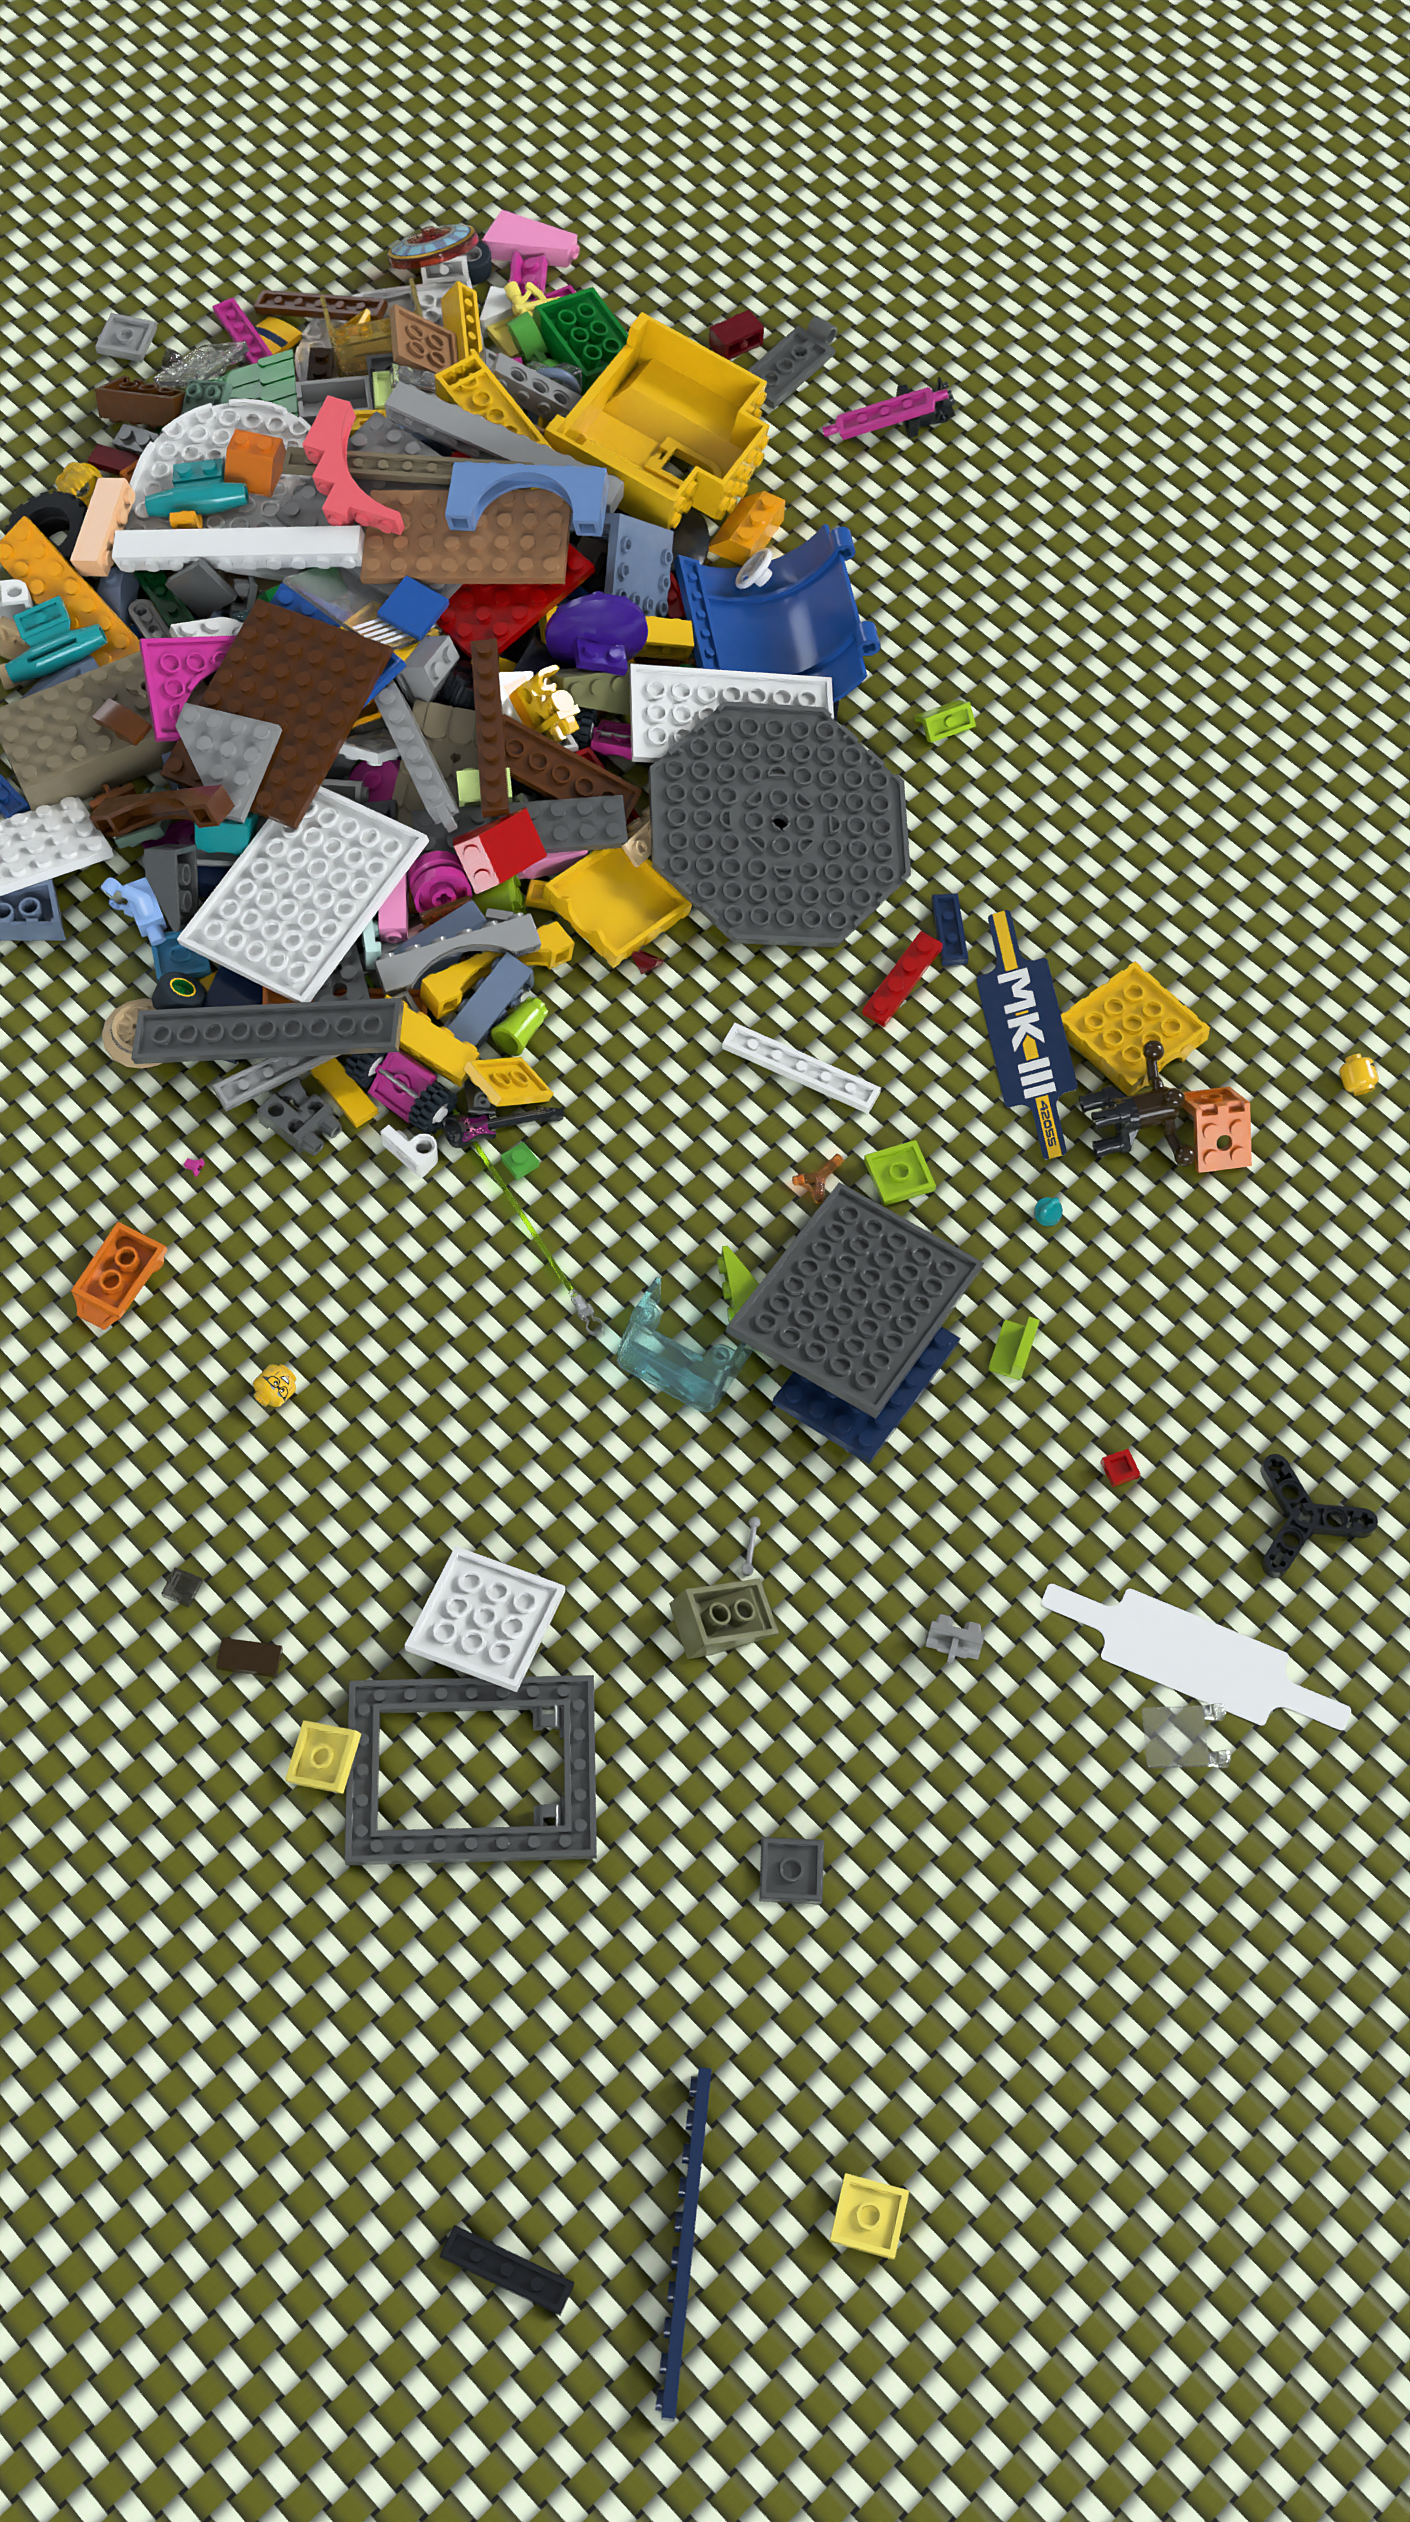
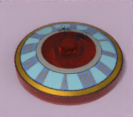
[387,225,479,269]

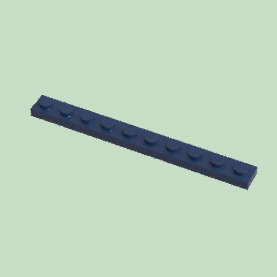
[655,2067,712,2422]

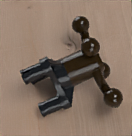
[1079,1040,1196,1167]

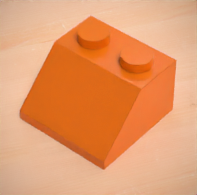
[224,429,286,498]

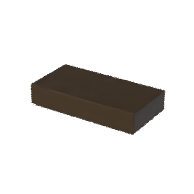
[216,1637,283,1678]

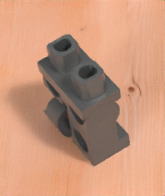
[257,1077,342,1156]

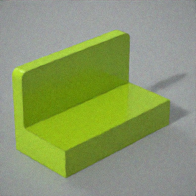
[914,700,976,743]
[988,1317,1040,1380]

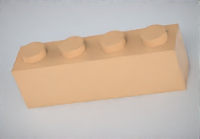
[70,478,136,577]

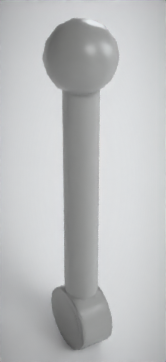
[742,1516,761,1576]

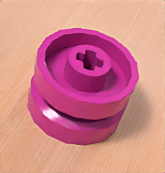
[407,851,472,920]

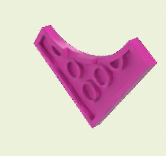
[139,635,237,742]

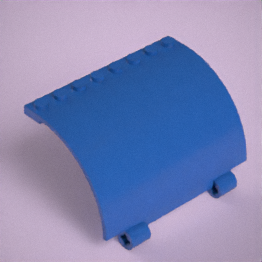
[674,524,881,703]

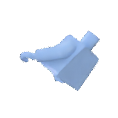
[101,877,167,946]

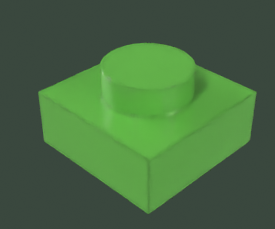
[501,1141,539,1180]

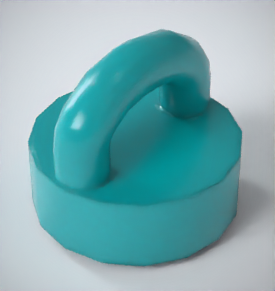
[1034,1197,1063,1226]

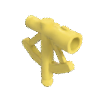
[504,281,560,316]

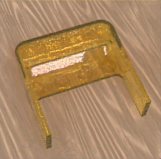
[320,277,423,378]

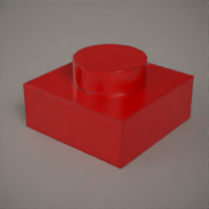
[1100,1449,1141,1487]

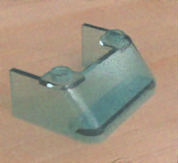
[617,1277,753,1412]

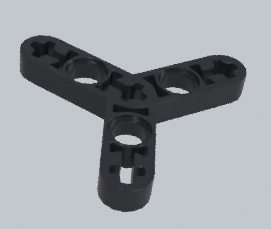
[1260,1454,1378,1578]

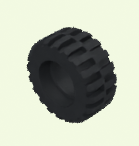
[4,491,88,580]

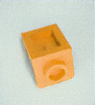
[169,511,203,529]

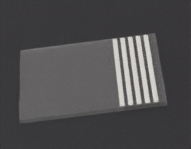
[282,567,444,651]

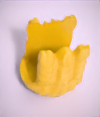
[55,462,103,507]

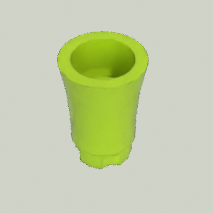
[491,996,548,1056]

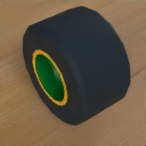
[151,972,206,1010]

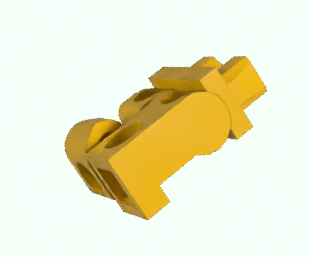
[516,665,580,743]

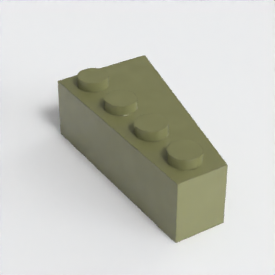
[548,662,634,716]

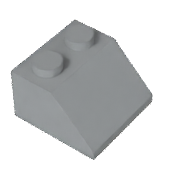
[401,635,460,703]

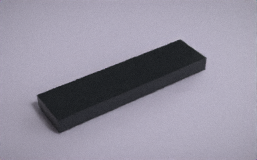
[440,2225,575,2316]

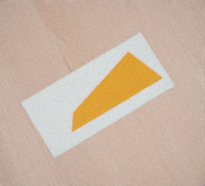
[500,671,547,737]

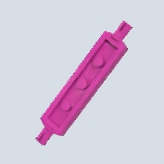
[822,387,949,440]

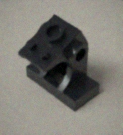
[896,377,956,438]

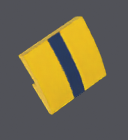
[254,316,302,355]

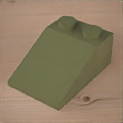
[669,1578,779,1659]

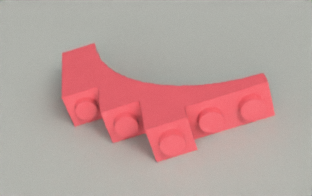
[302,395,405,535]

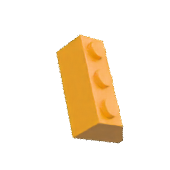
[708,491,785,566]

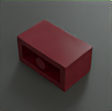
[709,309,764,360]

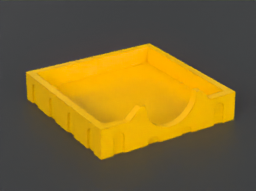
[542,848,692,968]
[1061,961,1210,1096]

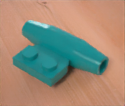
[145,458,249,518]
[5,596,108,684]

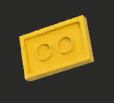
[464,1057,554,1107]

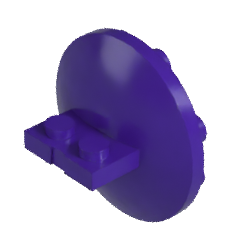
[545,591,648,676]

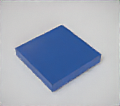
[377,575,450,641]

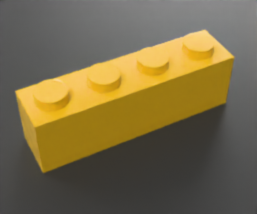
[385,995,480,1088]

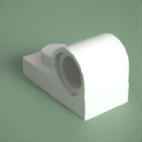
[381,1125,438,1179]

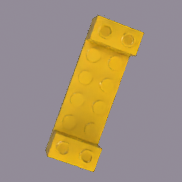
[434,353,554,490]

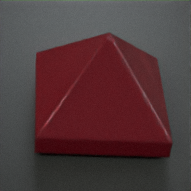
[631,950,664,975]

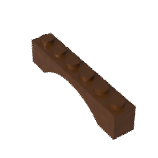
[89,784,235,838]

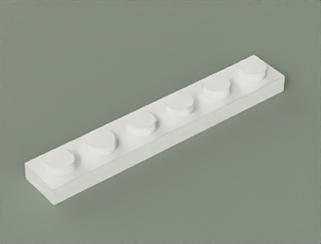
[722,1023,881,1114]

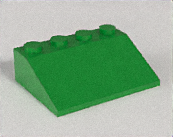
[532,287,628,395]

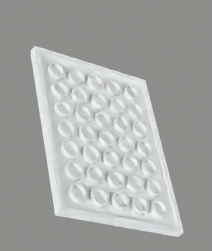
[177,786,429,1003]

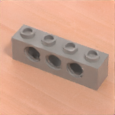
[490,352,583,422]

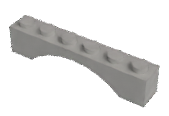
[375,913,541,997]

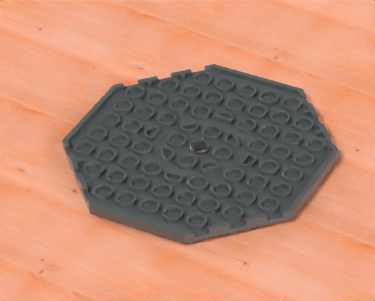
[648,701,911,947]

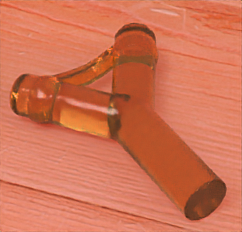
[792,1154,844,1203]

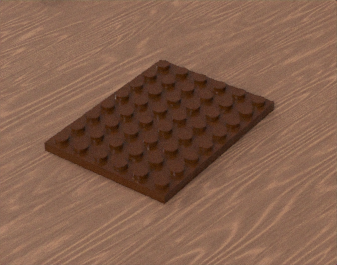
[160,599,394,830]

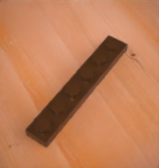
[253,290,388,323]

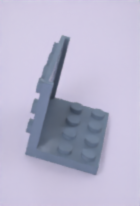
[570,513,674,618]

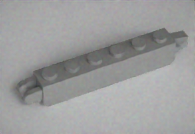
[374,680,460,833]

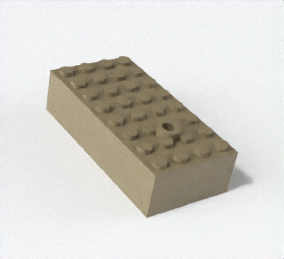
[0,651,207,812]

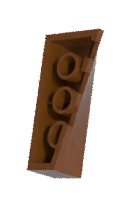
[95,376,186,428]

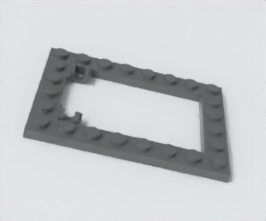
[345,1675,597,1865]

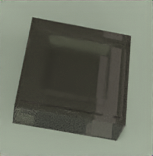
[161,1567,203,1608]

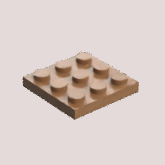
[389,304,459,381]

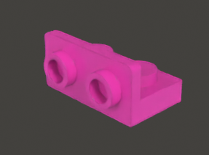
[508,251,548,300]

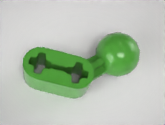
[506,311,564,385]

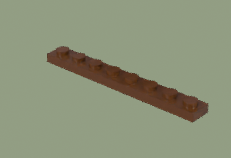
[471,638,510,818]

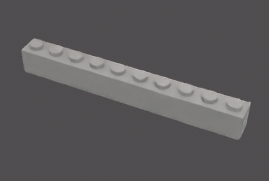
[385,381,624,513]

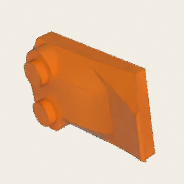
[71,1222,168,1330]

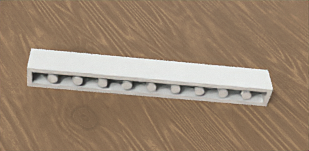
[112,525,365,572]

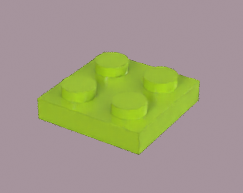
[864,1140,936,1207]

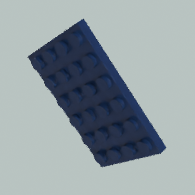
[772,1327,961,1465]

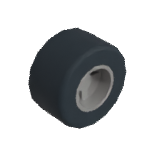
[450,239,492,285]

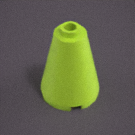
[471,874,527,917]

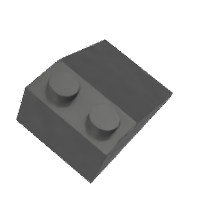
[142,844,199,932]

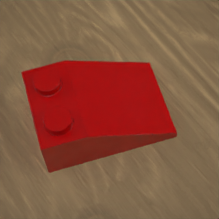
[453,807,548,894]

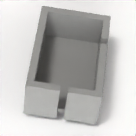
[295,375,373,426]

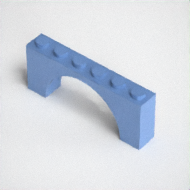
[445,461,610,536]

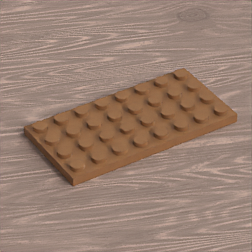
[360,489,572,584]

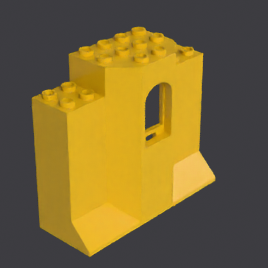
[544,312,770,530]

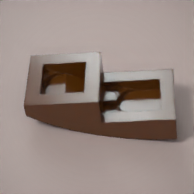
[92,698,153,746]

